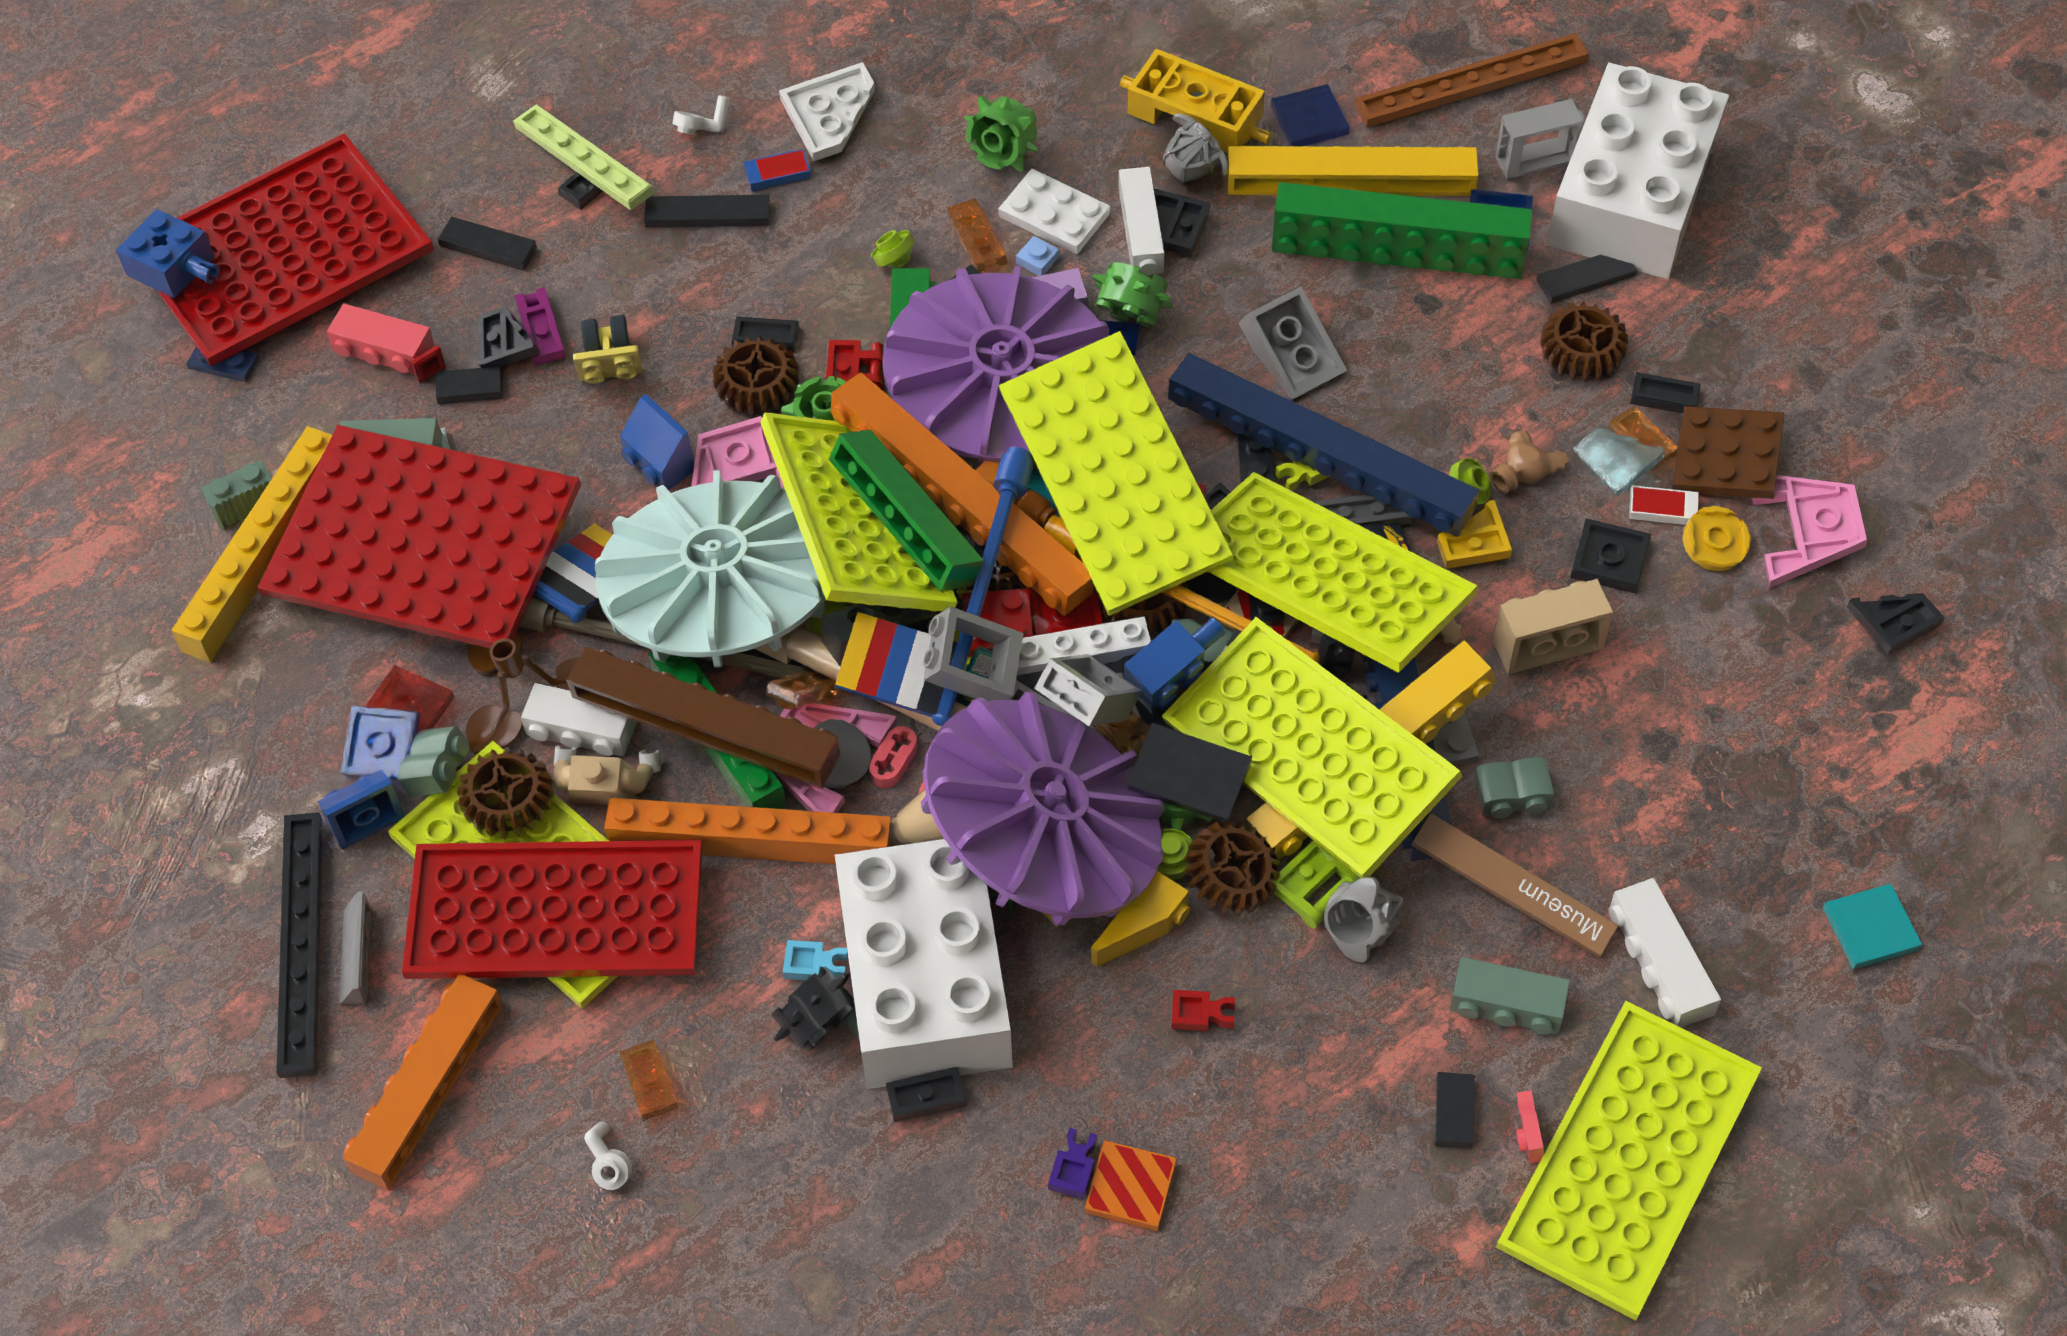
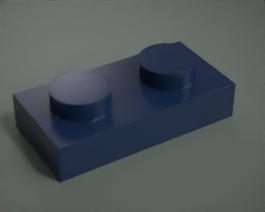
[186,347,259,382]

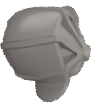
[1163,113,1228,183]
[1324,876,1404,963]

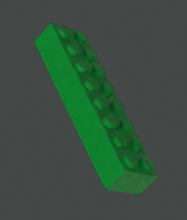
[1272,182,1532,279]

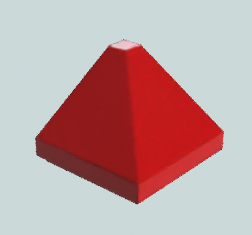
[411,345,446,383]

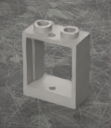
[1495,99,1585,179]
[923,607,1023,701]
[1034,654,1142,726]

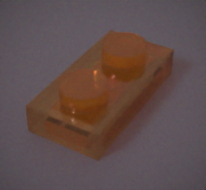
[1608,405,1678,471]
[619,1039,678,1121]

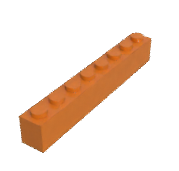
[604,798,893,864]

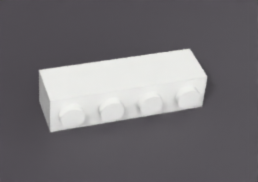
[1609,878,1721,1028]

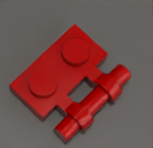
[826,340,885,391]

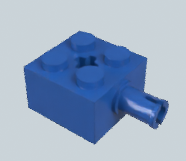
[116,209,220,298]
[1124,617,1226,714]

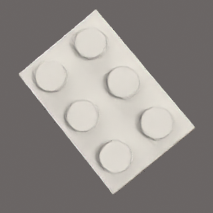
[998,169,1110,254]

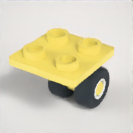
[573,315,643,384]

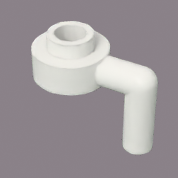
[672,95,730,135]
[584,1122,632,1190]

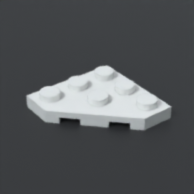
[779,62,875,161]

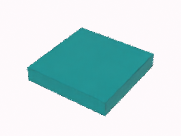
[1823,883,1922,970]

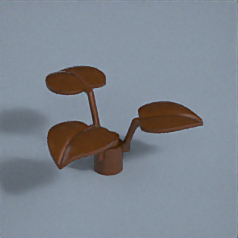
[466,632,579,754]

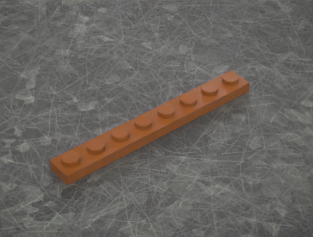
[1354,33,1589,128]

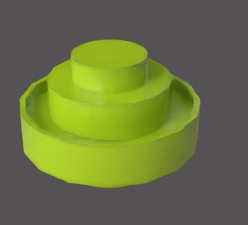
[871,230,915,268]
[1449,458,1491,506]
[1157,828,1192,880]

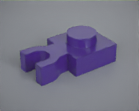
[1048,1128,1097,1199]

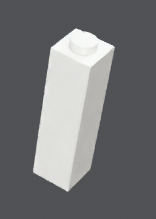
[1119,167,1164,275]

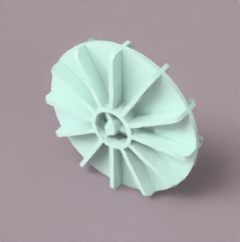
[595,470,826,667]

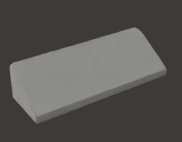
[339,891,371,1006]

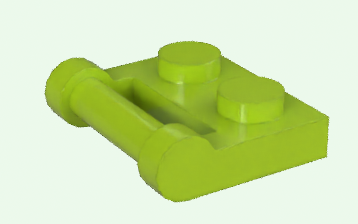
[1271,840,1360,929]

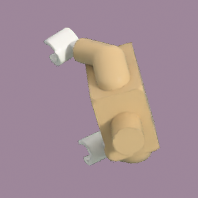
[552,745,661,805]

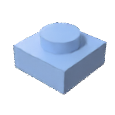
[1016,236,1059,276]

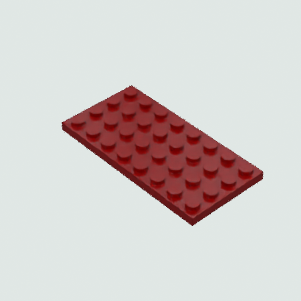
[402,840,703,979]

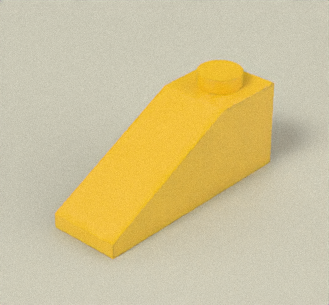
[1091,870,1191,967]

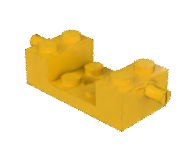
[1120,49,1272,153]

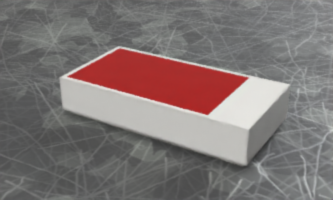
[1629,485,1699,525]

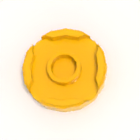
[1682,506,1751,572]

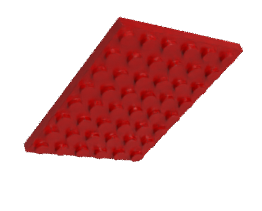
[155,133,434,367]
[257,425,581,648]

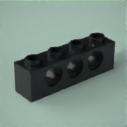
[821,589,964,667]

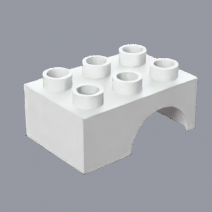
[1547,62,1729,279]
[835,839,1013,1089]

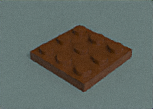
[1672,406,1784,499]

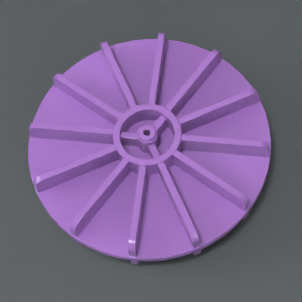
[883,266,1109,467]
[921,692,1165,925]

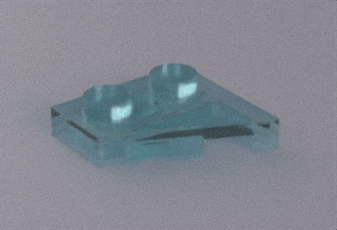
[1573,427,1666,497]

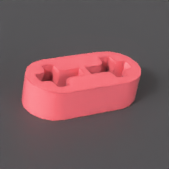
[869,726,918,788]

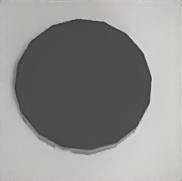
[814,719,871,789]

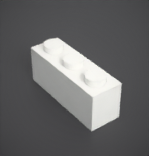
[521,683,637,757]

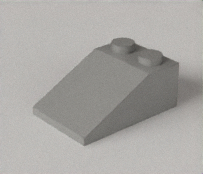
[1238,286,1347,400]

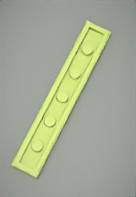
[513,104,654,210]

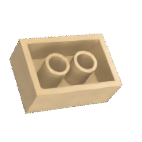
[1493,579,1613,674]

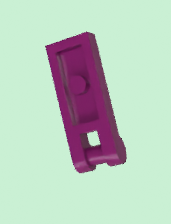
[514,287,566,365]

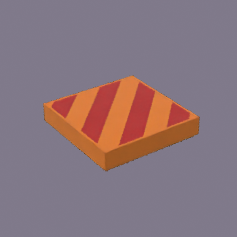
[1085,1140,1176,1231]

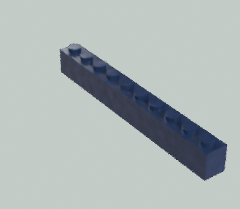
[1168,353,1480,537]

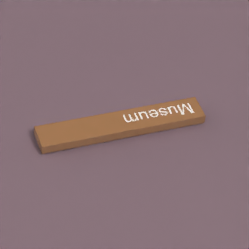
[1411,813,1618,958]

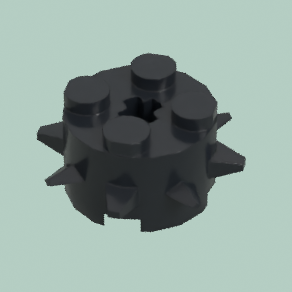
[771,966,855,1052]

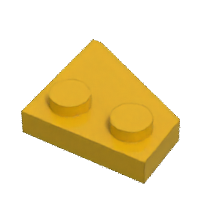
[1437,500,1512,569]

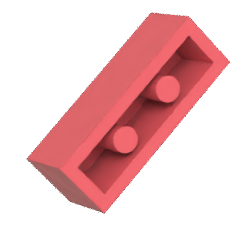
[327,303,435,374]

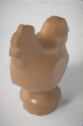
[1490,431,1569,493]

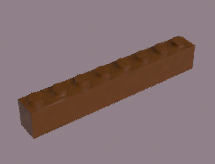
[566,647,841,789]

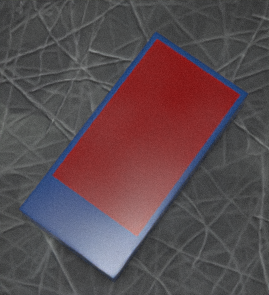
[744,149,811,191]

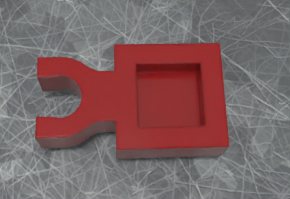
[1171,990,1235,1031]

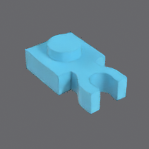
[783,940,848,980]

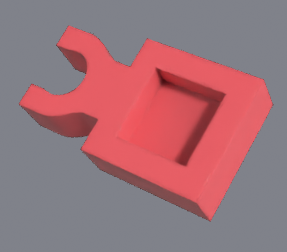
[1516,1090,1544,1164]

